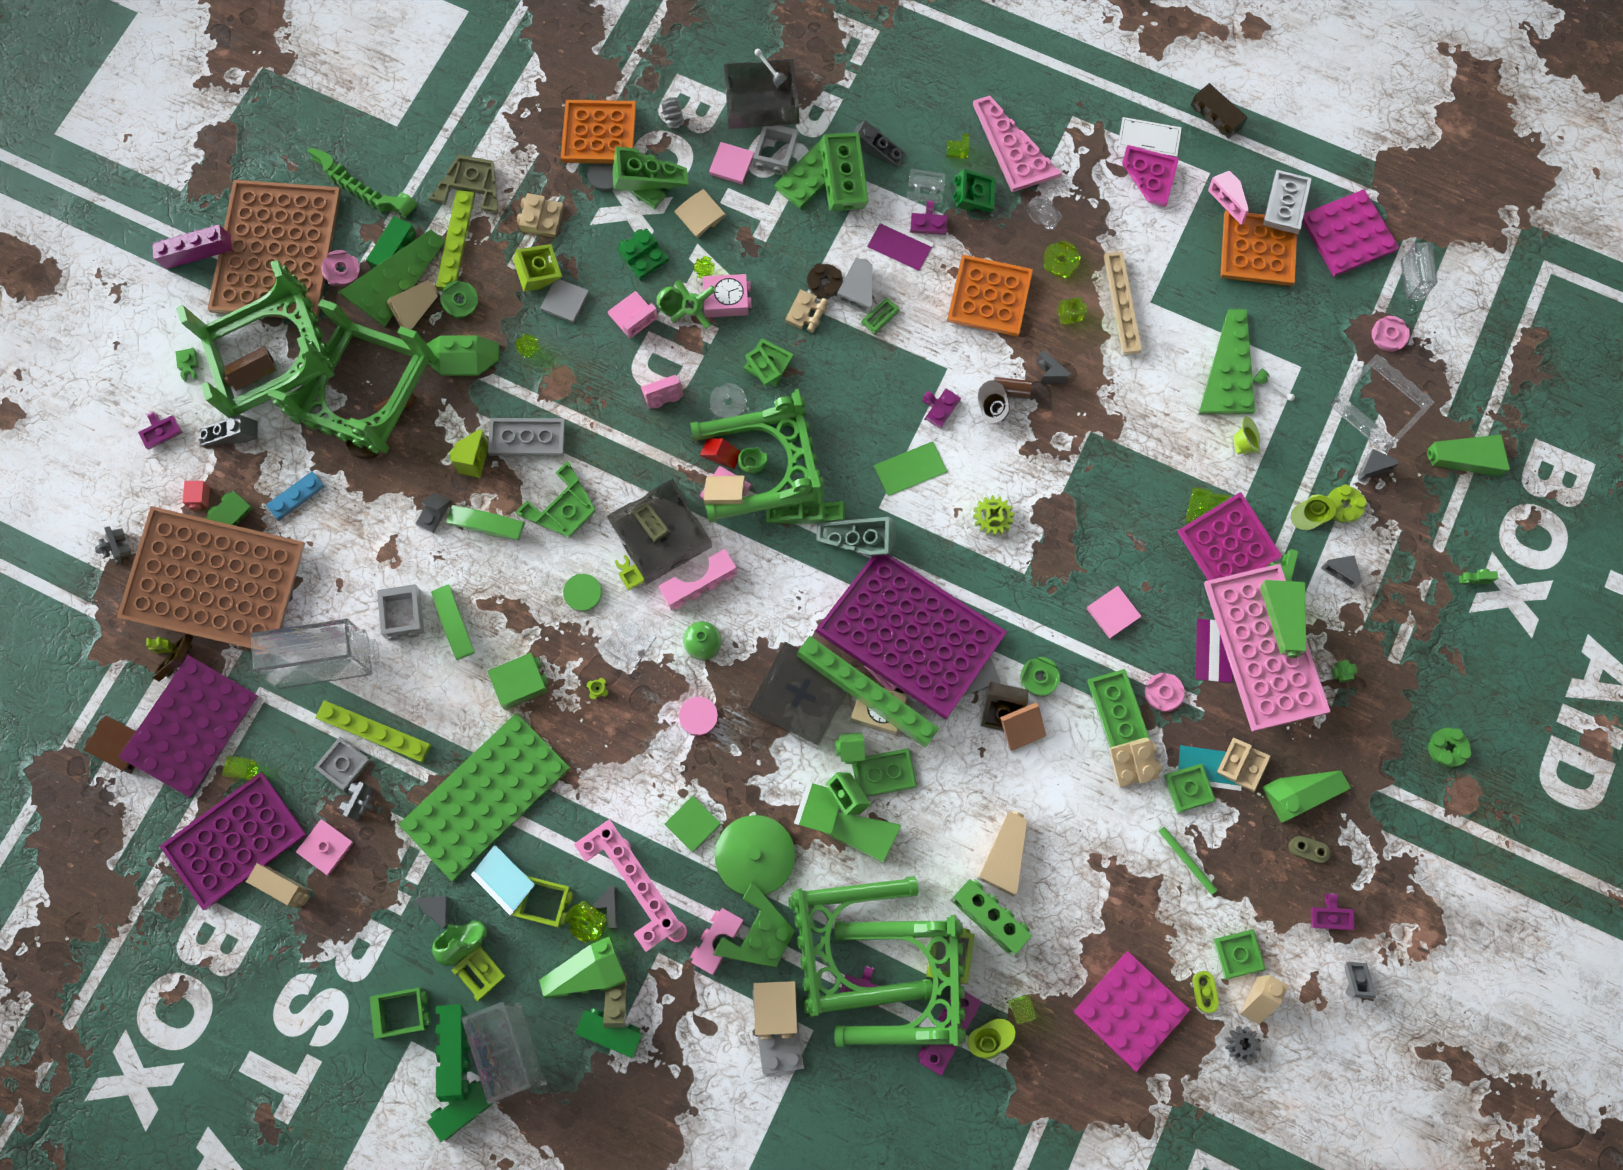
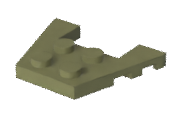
[429,155,498,214]

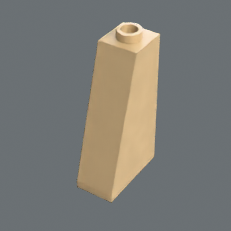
[977,811,1027,897]

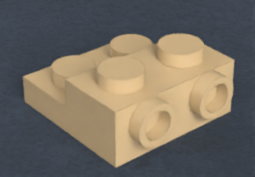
[517,193,564,238]
[1109,737,1162,787]

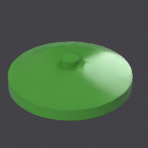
[715,815,795,896]

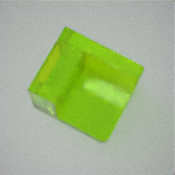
[946,133,969,159]
[1007,994,1037,1024]

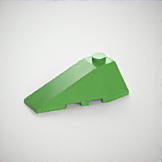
[1262,771,1351,823]
[539,937,627,999]

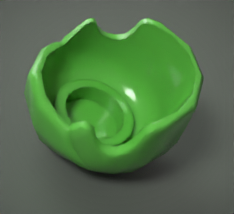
[657,286,684,316]
[738,447,767,474]

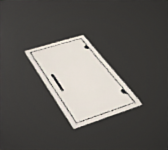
[1118,117,1182,156]

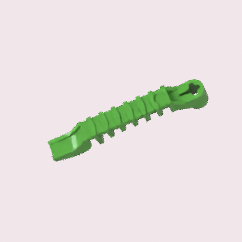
[307,148,418,218]

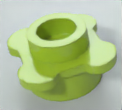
[587,678,608,700]

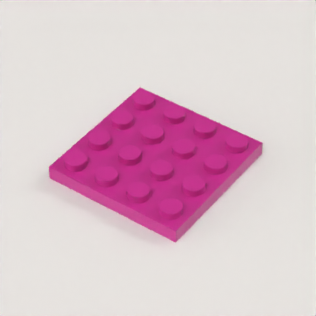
[1302,189,1399,277]
[1177,492,1282,581]
[1073,951,1190,1072]

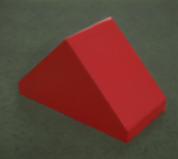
[700,439,741,469]

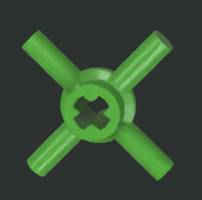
[670,280,716,329]

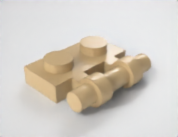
[785,289,828,333]

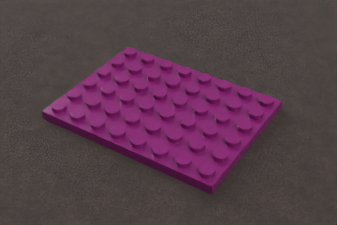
[815,554,1007,720]

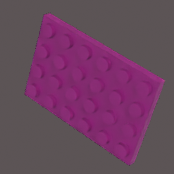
[119,655,258,798]
[160,772,307,911]

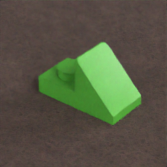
[1267,549,1298,581]

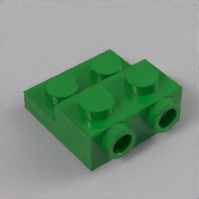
[953,169,995,212]
[617,228,669,280]

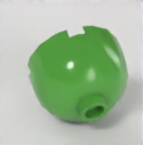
[683,621,722,661]

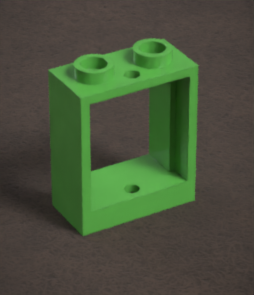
[370,987,431,1039]

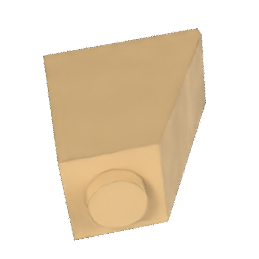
[387,280,438,330]
[1239,975,1289,1024]

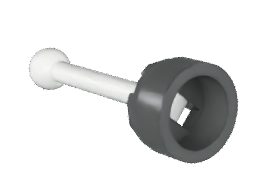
[755,49,788,88]

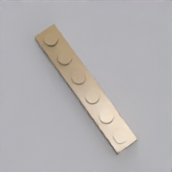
[1104,251,1142,355]

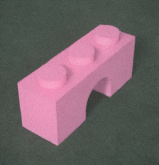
[690,908,744,976]

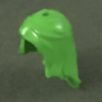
[432,920,487,966]

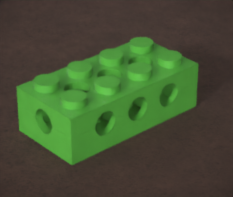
[820,132,869,211]
[950,879,1032,956]

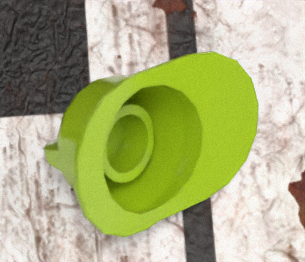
[1234,416,1260,455]
[1290,494,1337,530]
[967,1019,1016,1059]

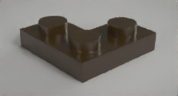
[153,634,193,682]

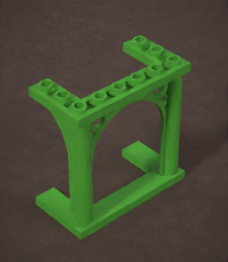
[176,260,335,418]
[268,299,437,454]

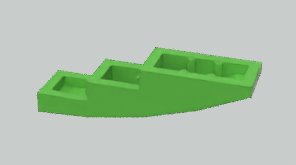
[766,501,845,524]
[446,505,525,541]
[431,584,475,661]

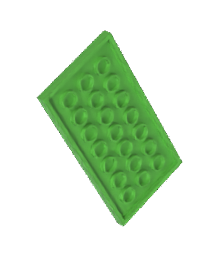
[398,713,571,882]

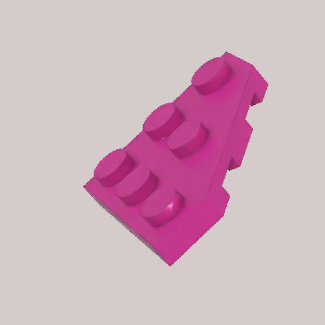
[1122,145,1179,207]

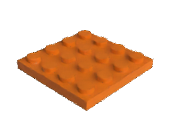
[561,100,636,164]
[1220,210,1297,286]
[947,254,1033,337]

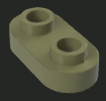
[1288,836,1330,864]

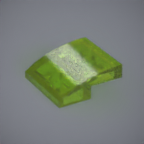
[1185,487,1231,524]

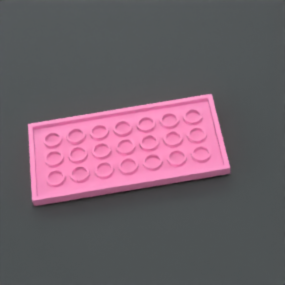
[1204,564,1330,732]

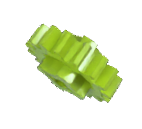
[973,495,1015,537]

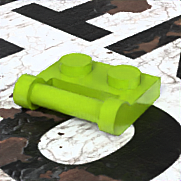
[451,946,506,1002]

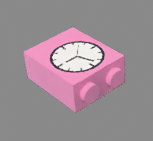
[702,274,752,318]

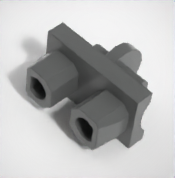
[95,526,131,565]
[339,782,375,822]

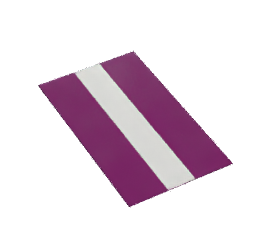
[1195,619,1232,683]

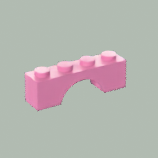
[658,549,737,610]

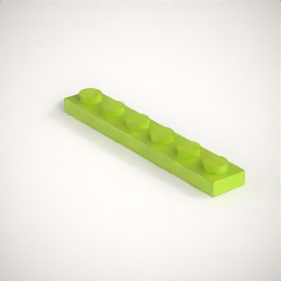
[436,190,475,290]
[315,700,431,763]

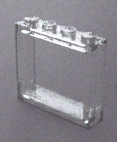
[1329,354,1435,453]

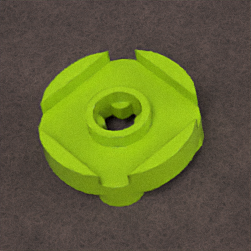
[1327,484,1367,523]

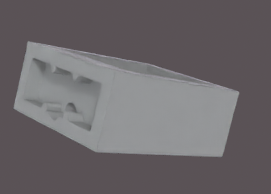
[753,122,799,175]
[377,584,424,641]

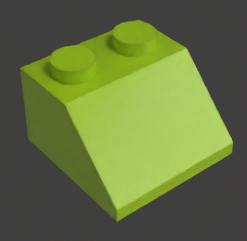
[513,244,562,292]
[449,429,489,478]

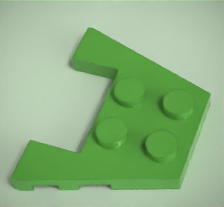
[515,461,596,538]
[713,883,795,968]

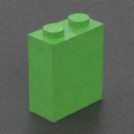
[487,653,549,710]

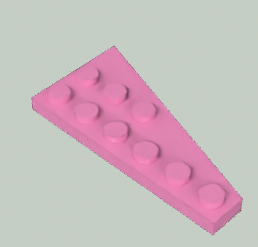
[973,96,1062,192]

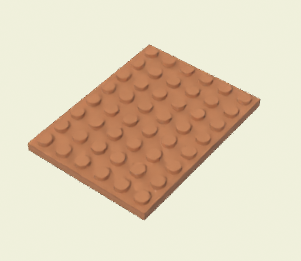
[208,180,341,319]
[117,506,305,654]

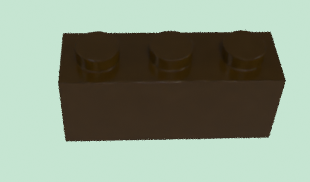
[1191,83,1247,139]

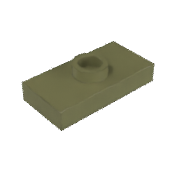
[632,502,670,543]

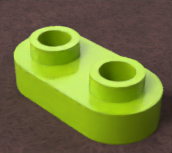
[1192,971,1219,1013]

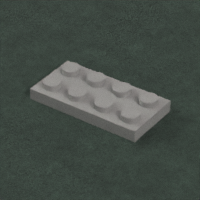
[1263,170,1312,234]
[488,418,566,456]
[752,990,804,1075]

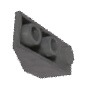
[852,120,906,167]
[199,415,258,447]

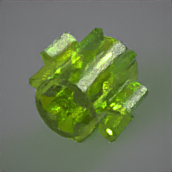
[694,255,715,279]
[515,334,539,357]

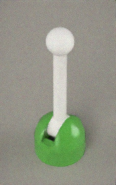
[1253,368,1295,401]

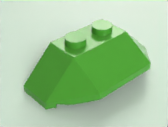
[426,335,500,376]

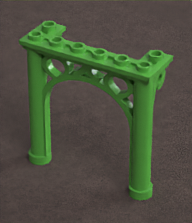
[690,389,825,523]
[788,876,933,1017]
[835,915,966,1047]

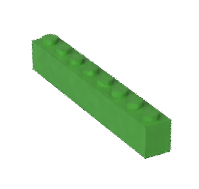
[797,635,940,748]

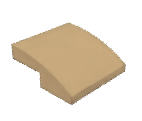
[674,189,726,238]
[704,476,745,505]
[1217,738,1271,793]

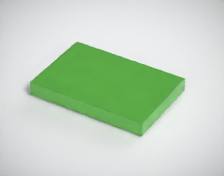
[852,748,917,797]

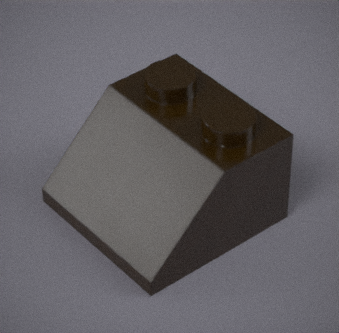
[981,682,1029,731]

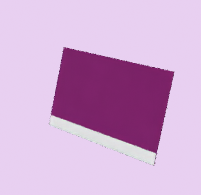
[867,220,934,271]

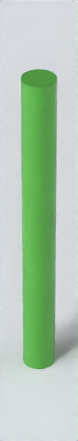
[1158,827,1217,895]

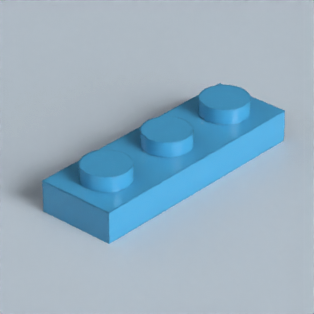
[266,471,325,521]

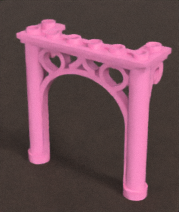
[574,819,687,952]

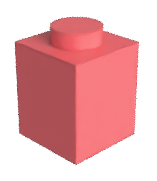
[182,481,210,511]

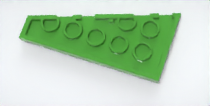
[338,229,445,327]
[1198,309,1255,414]

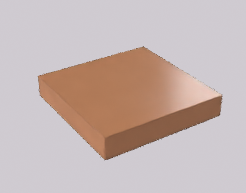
[1000,703,1046,751]

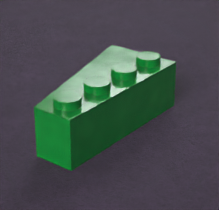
[436,1004,472,1102]

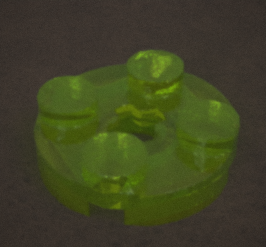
[1043,241,1080,278]
[566,901,606,943]

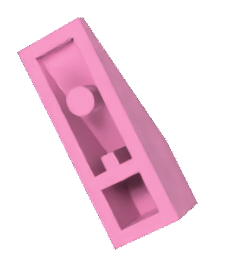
[1208,171,1249,225]

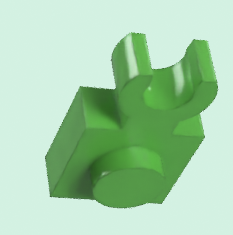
[175,348,198,382]
[1459,569,1498,584]

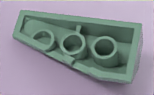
[817,517,896,556]

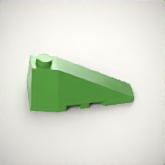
[613,147,688,191]

